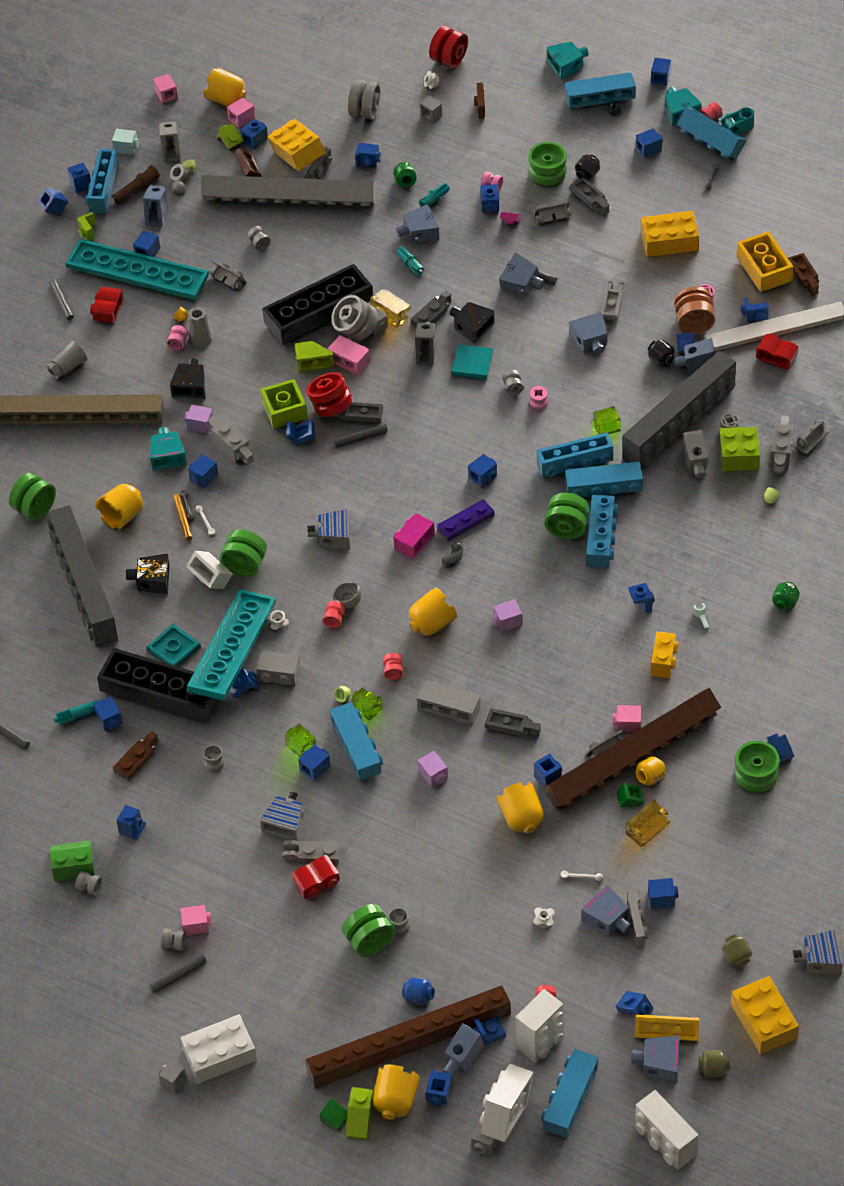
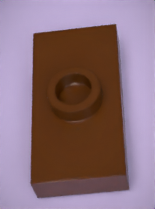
[474,83,485,119]
[235,148,262,177]

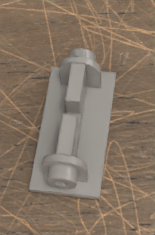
[534,201,571,224]
[210,261,247,289]
[792,419,829,455]
[585,730,625,758]

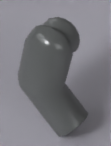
[442,542,464,567]

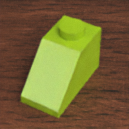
[295,341,334,372]
[346,1087,374,1140]

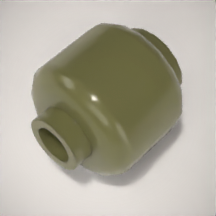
[722,934,753,967]
[699,1050,730,1078]

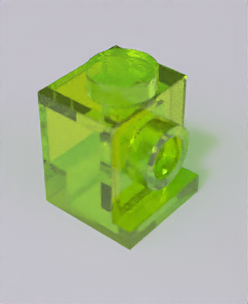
[351,687,383,721]

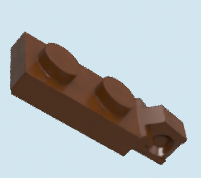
[788,253,819,295]
[113,731,159,781]

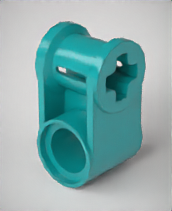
[721,107,754,134]

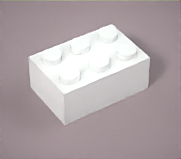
[515,989,564,1064]
[180,1014,257,1084]
[479,1064,533,1142]
[634,1090,699,1170]

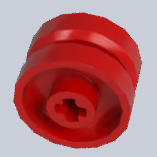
[429,26,468,68]
[306,372,353,417]

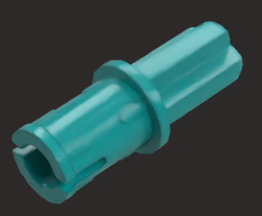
[419,183,450,207]
[396,246,425,276]

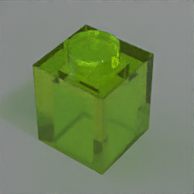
[591,406,621,434]
[285,724,316,757]

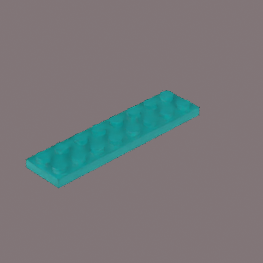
[65,239,209,300]
[187,589,276,700]

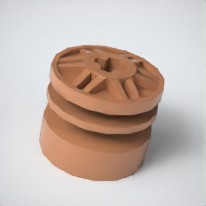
[674,286,716,335]

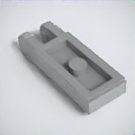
[600,280,624,321]
[282,840,340,864]
[627,889,648,948]

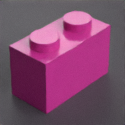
[393,513,435,559]

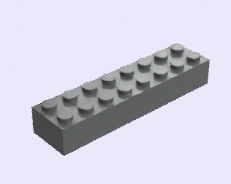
[622,351,736,468]
[46,505,118,647]

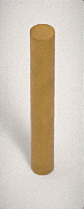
[173,494,193,541]

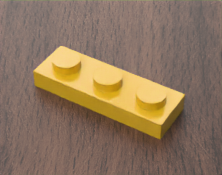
[635,1015,699,1041]

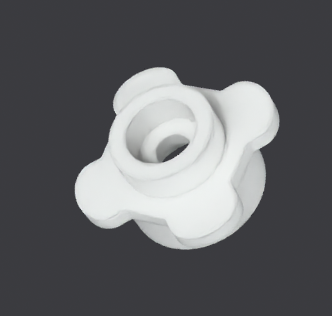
[424,71,439,89]
[267,610,289,630]
[533,907,555,928]

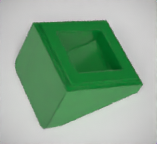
[617,783,644,807]
[319,1098,348,1131]

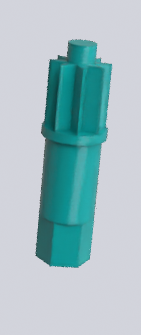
[53,700,97,725]

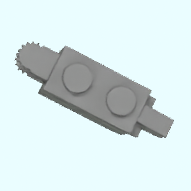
[208,416,254,465]
[770,416,793,475]

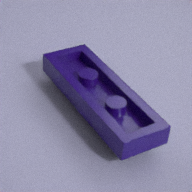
[437,499,494,541]

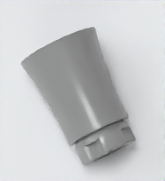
[188,307,213,347]
[46,341,87,380]

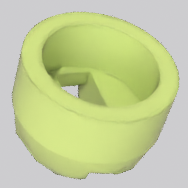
[181,159,196,174]
[764,487,780,504]
[334,686,351,703]

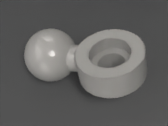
[170,164,188,195]

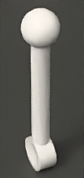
[195,505,215,536]
[561,871,603,881]

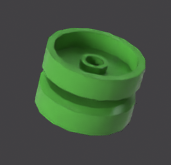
[528,142,567,186]
[9,472,56,521]
[545,492,590,539]
[219,529,267,577]
[734,741,780,793]
[342,904,395,957]

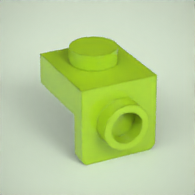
[216,123,244,150]
[77,212,96,242]

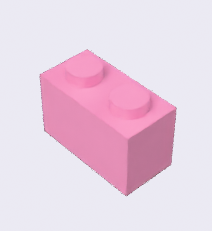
[327,335,370,375]

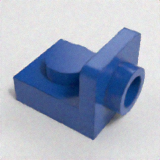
[676,332,695,352]
[472,1016,506,1046]

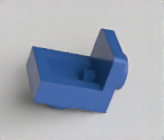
[741,298,769,323]
[285,420,315,446]
[628,583,655,613]
[230,668,260,698]
[766,733,795,762]
[615,991,654,1016]

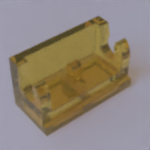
[370,289,411,328]
[626,799,670,847]

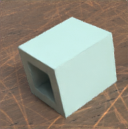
[112,129,140,155]

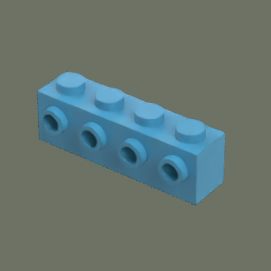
[565,72,636,109]
[676,106,747,159]
[86,148,118,214]
[536,432,613,478]
[565,462,643,497]
[586,495,618,567]
[330,702,383,781]
[541,1048,598,1138]

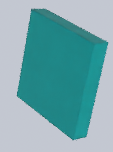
[451,344,493,380]
[146,624,201,667]

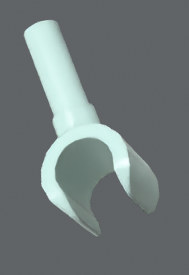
[694,603,709,630]

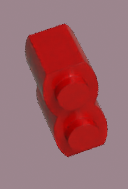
[90,286,124,323]
[756,334,799,370]
[291,855,340,899]

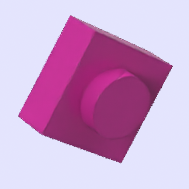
[500,212,521,224]

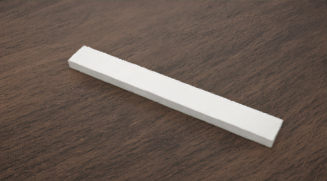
[705,301,844,351]

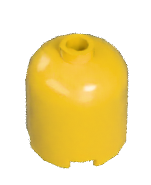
[203,67,246,107]
[95,484,143,530]
[408,588,458,636]
[496,782,544,834]
[372,1065,420,1120]

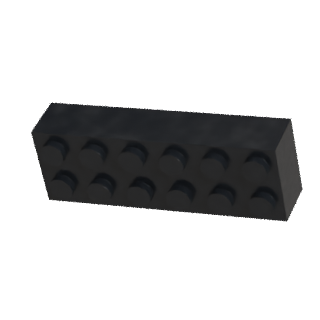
[262,264,374,345]
[97,648,219,723]

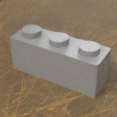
[417,680,481,725]

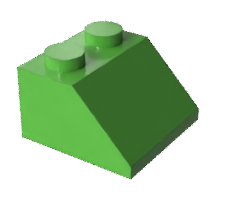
[50,840,95,882]

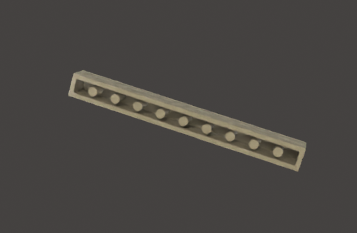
[0,394,164,424]

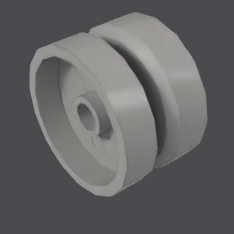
[348,79,381,120]
[331,295,378,341]

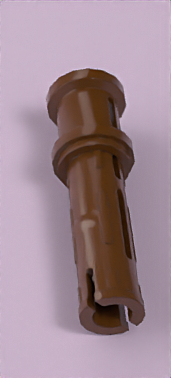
[112,165,160,204]

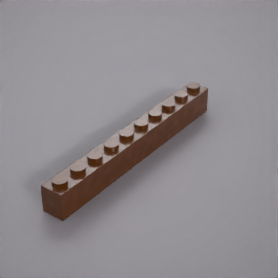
[543,687,721,808]
[306,985,511,1089]

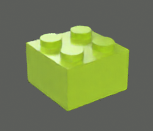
[260,379,308,429]
[719,426,760,471]

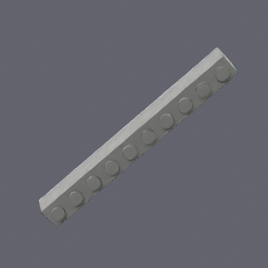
[201,175,376,206]

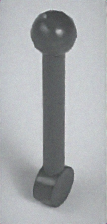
[705,163,719,190]
[180,490,194,520]

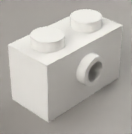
[186,551,233,589]

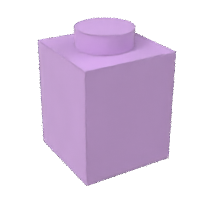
[184,405,213,434]
[492,599,523,632]
[418,751,448,788]

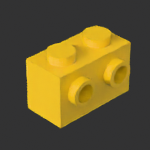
[651,631,679,679]

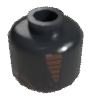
[575,155,600,180]
[648,339,675,366]

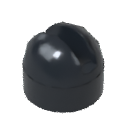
[608,101,621,116]

